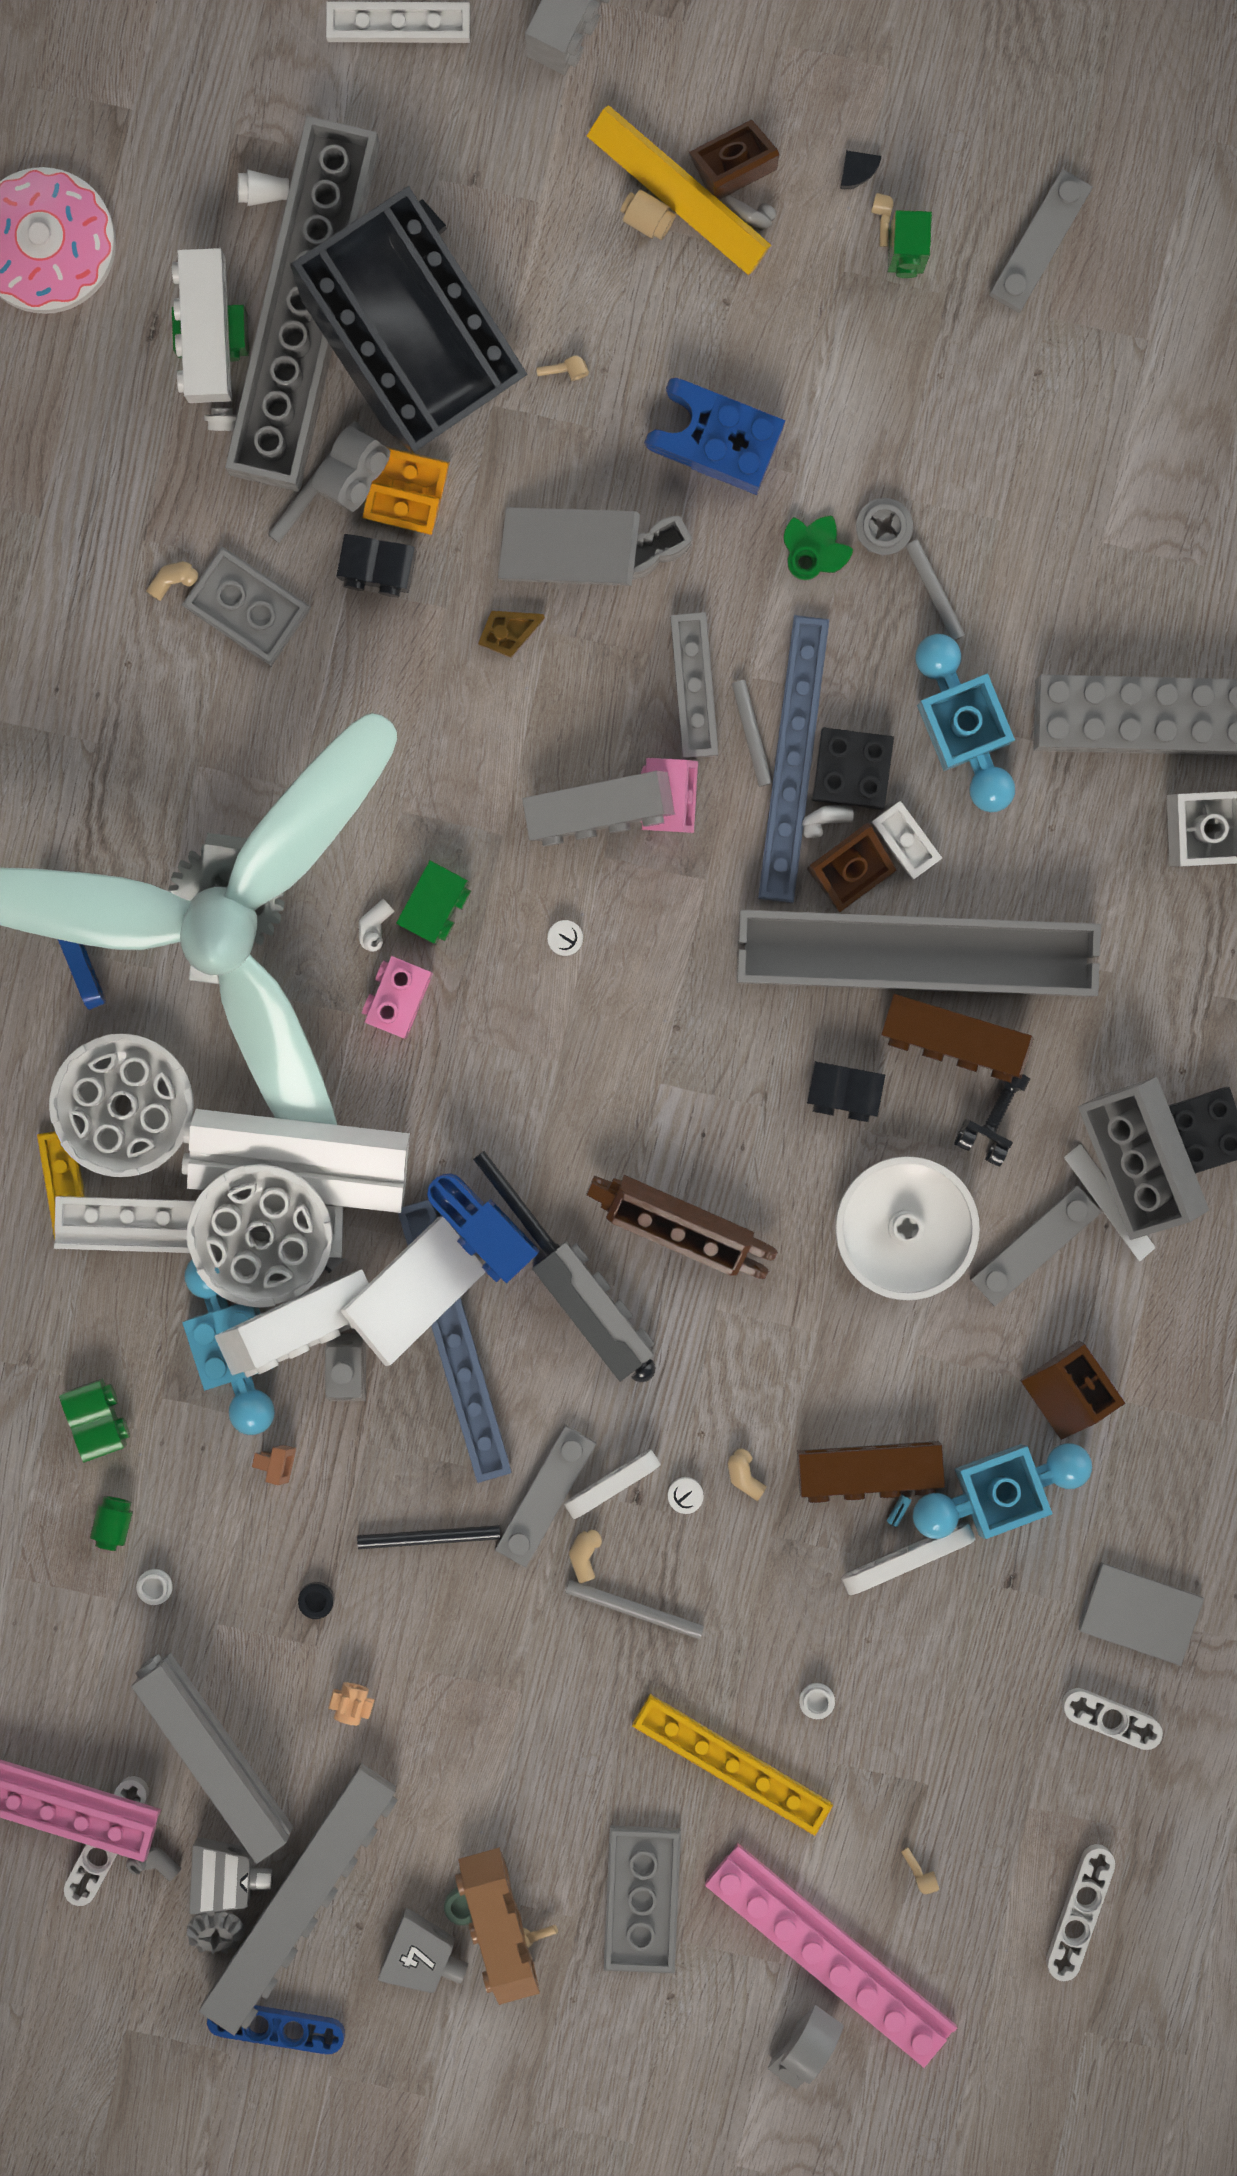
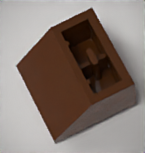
[1020,1340,1125,1440]

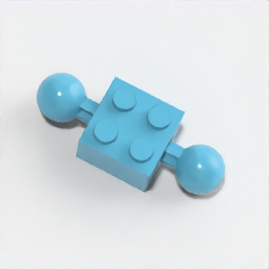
[915,634,1015,812]
[182,1260,275,1435]
[913,1443,1092,1539]

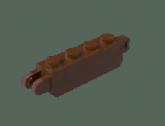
[586,1175,778,1279]

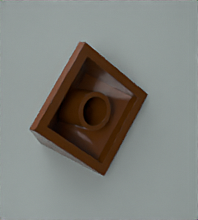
[689,119,780,200]
[807,822,897,912]

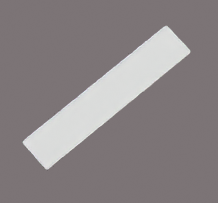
[1064,1144,1155,1261]

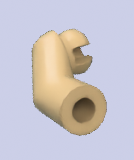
[146,561,198,601]
[727,1449,767,1501]
[569,1530,602,1583]

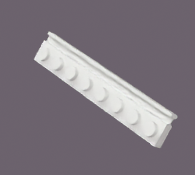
[54,1196,344,1258]

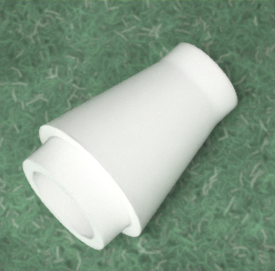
[238,169,289,206]

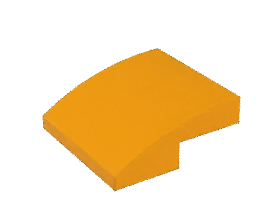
[362,446,450,535]

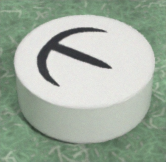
[547,920,583,956]
[668,1477,704,1514]

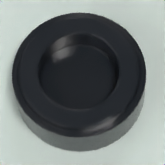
[298,1582,335,1619]

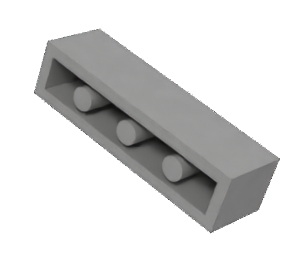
[522,771,675,847]

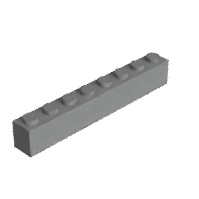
[199,1763,398,2036]

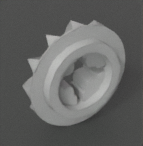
[856,498,913,556]
[187,1911,244,1955]

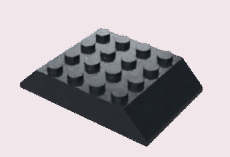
[290,186,528,453]

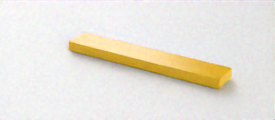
[587,105,772,275]
[632,1694,833,1836]

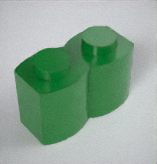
[59,1378,130,1463]

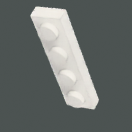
[326,2,470,43]

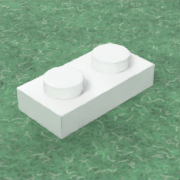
[871,801,942,880]

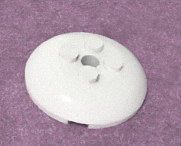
[49,1034,194,1177]
[187,1164,332,1307]

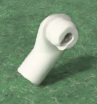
[802,805,854,838]
[359,899,395,952]

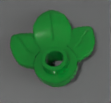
[783,515,853,581]

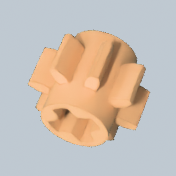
[328,1682,374,1726]

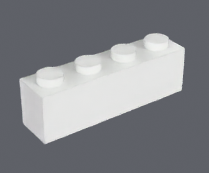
[172,248,232,403]

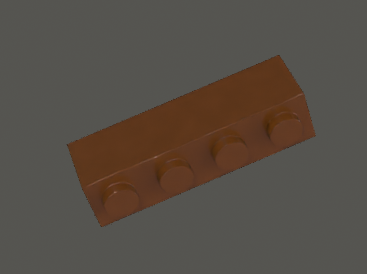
[881,994,1034,1083]
[797,1441,945,1503]

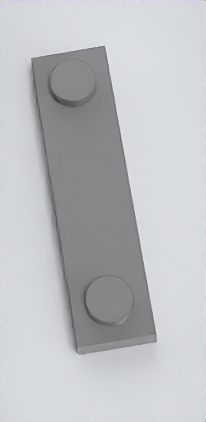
[989,169,1093,314]
[670,612,719,759]
[970,1185,1102,1306]
[495,1425,596,1568]

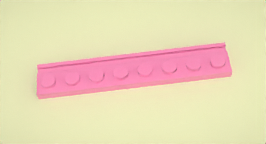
[0,1759,161,1862]
[705,1843,957,2068]

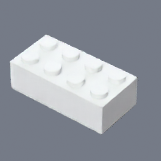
[214,1269,369,1377]

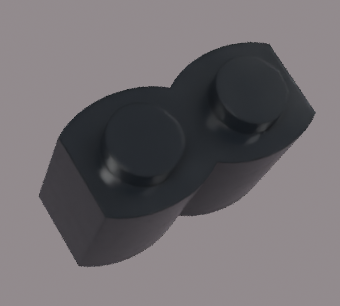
[336,534,417,598]
[807,1061,886,1122]

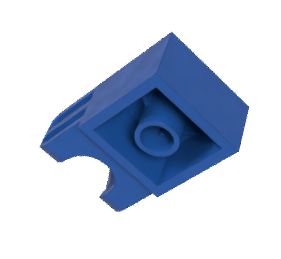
[644,378,786,495]
[427,1173,539,1284]

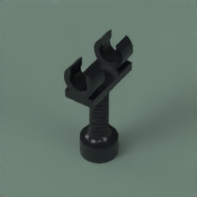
[954,1074,1030,1167]

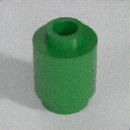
[90,1496,133,1551]

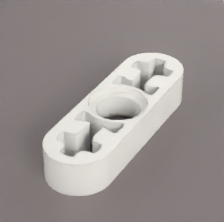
[564,1449,661,1519]
[1062,1688,1163,1750]

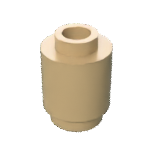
[620,189,676,240]

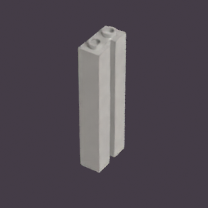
[131,1653,293,1864]

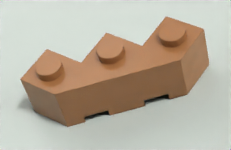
[455,1847,540,2005]

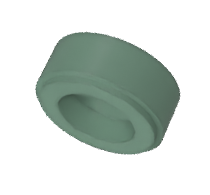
[444,1888,473,1925]

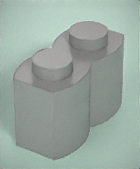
[312,426,391,512]
[633,516,692,579]

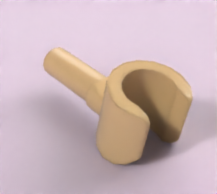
[871,193,893,247]
[536,356,589,381]
[901,1847,939,1894]
[523,1925,558,1948]

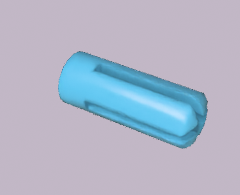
[887,1494,912,1527]

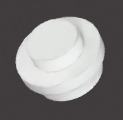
[204,407,237,431]
[136,1569,173,1605]
[799,1683,835,1719]

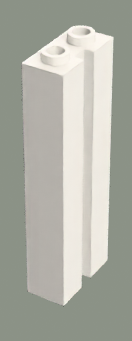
[182,1109,410,1213]

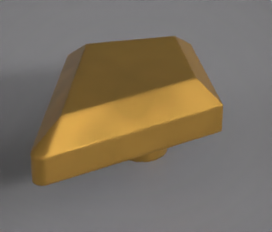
[478,611,545,658]

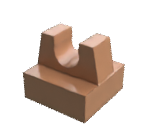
[252,1445,296,1485]

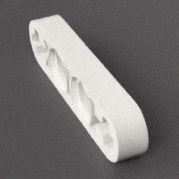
[841,1522,976,1595]
[64,1776,149,1906]
[1046,1844,1115,1981]

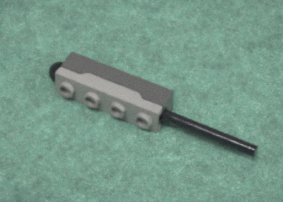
[473,1151,656,1383]

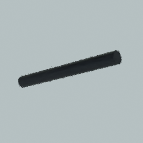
[357,1525,501,1550]

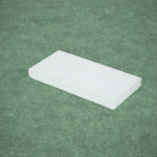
[340,1216,485,1366]

